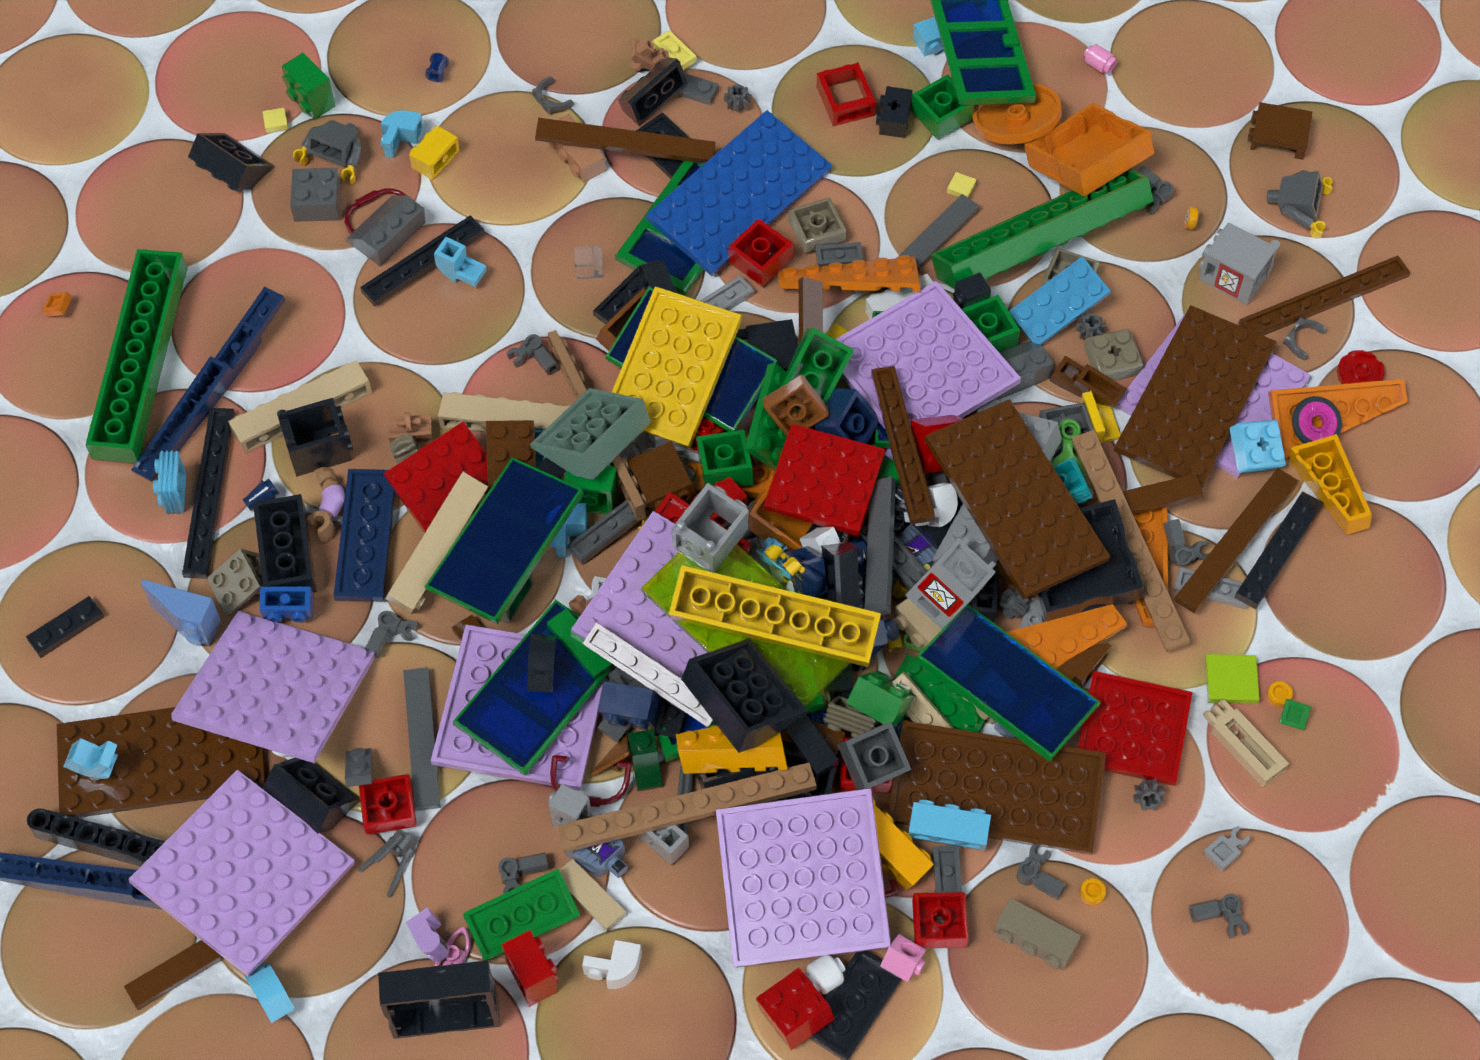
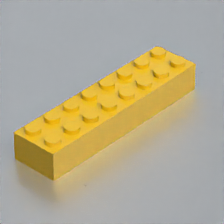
[669,565,881,667]

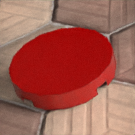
[1336,350,1385,384]

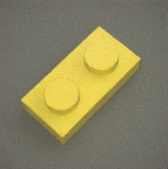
[652,30,697,70]

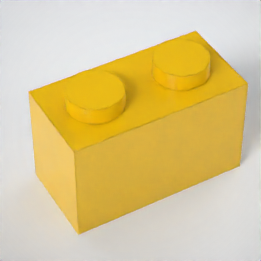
[409,125,460,180]

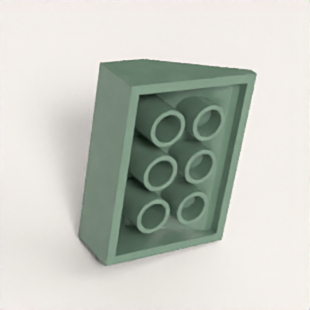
[530,388,651,480]

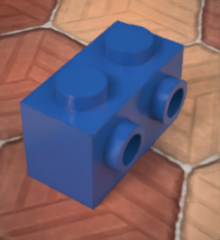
[259,587,314,622]

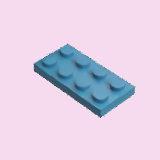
[1009,256,1111,345]

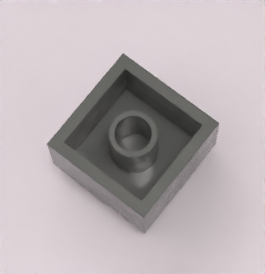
[290,168,341,222]
[837,722,911,790]

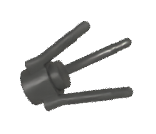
[358,830,414,897]

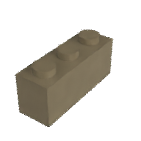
[994,898,1081,970]

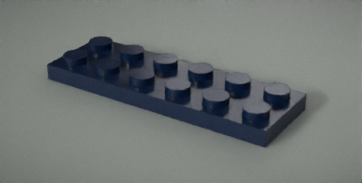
[333,469,395,602]

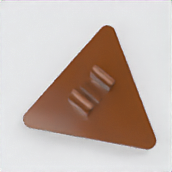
[590,734,630,776]

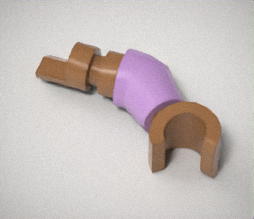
[306,467,345,543]

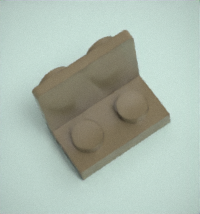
[207,548,263,616]

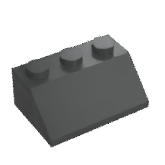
[346,195,426,266]
[996,341,1053,400]

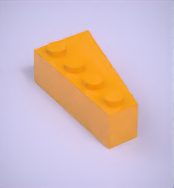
[1289,434,1372,535]
[676,726,788,774]
[873,799,934,890]

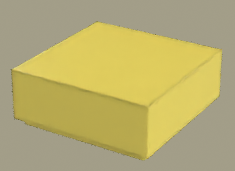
[262,108,288,133]
[947,172,977,198]

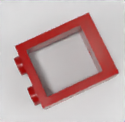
[816,62,876,127]

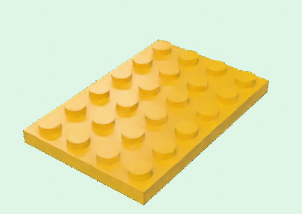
[611,286,743,448]

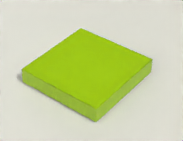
[1205,654,1259,704]

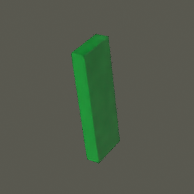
[547,608,614,680]

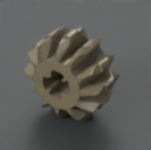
[390,434,420,464]

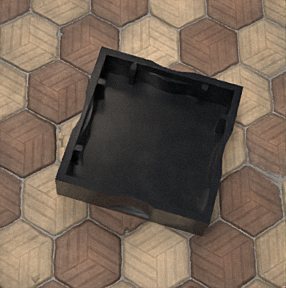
[1037,499,1144,622]
[378,960,500,1039]

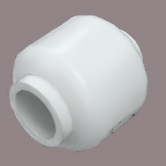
[805,955,845,994]

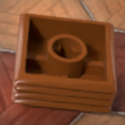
[763,375,829,436]

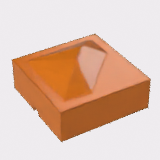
[42,292,72,317]

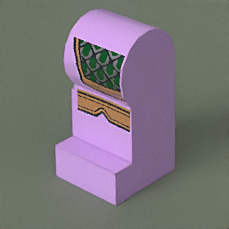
[406,907,449,962]

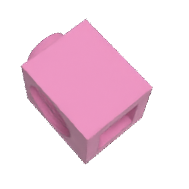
[880,934,926,982]

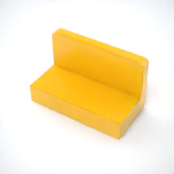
[1080,391,1121,443]

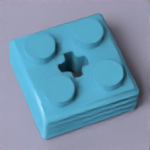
[1230,420,1286,473]
[153,450,186,514]

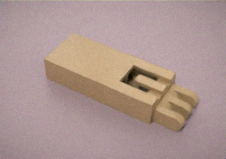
[1203,699,1289,788]

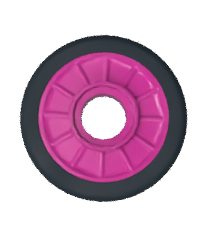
[1292,396,1342,444]

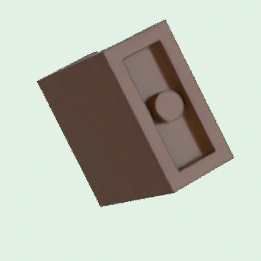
[1247,102,1313,160]
[627,441,696,513]

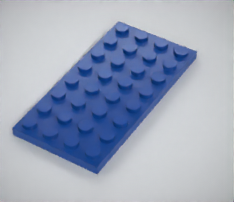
[645,110,833,276]

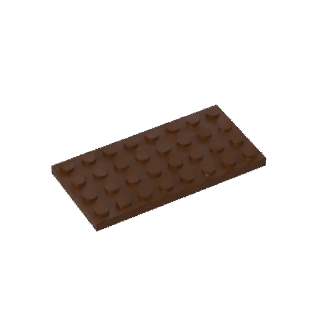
[1114,305,1277,489]
[924,399,1110,600]
[57,707,266,818]
[888,721,1106,855]

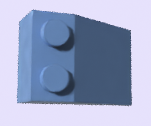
[141,580,221,646]

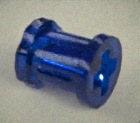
[425,53,449,83]

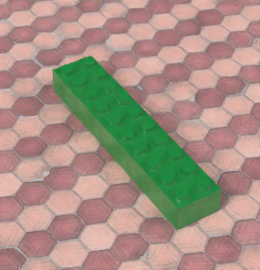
[930,169,1153,289]
[85,249,188,463]

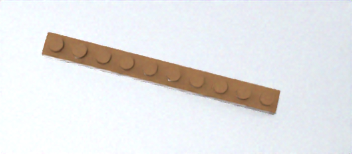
[548,330,648,521]
[1072,430,1190,652]
[558,763,816,853]

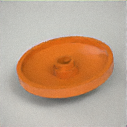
[972,82,1062,144]

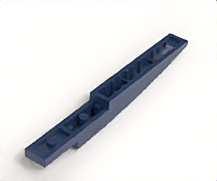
[131,286,285,482]
[0,852,163,910]

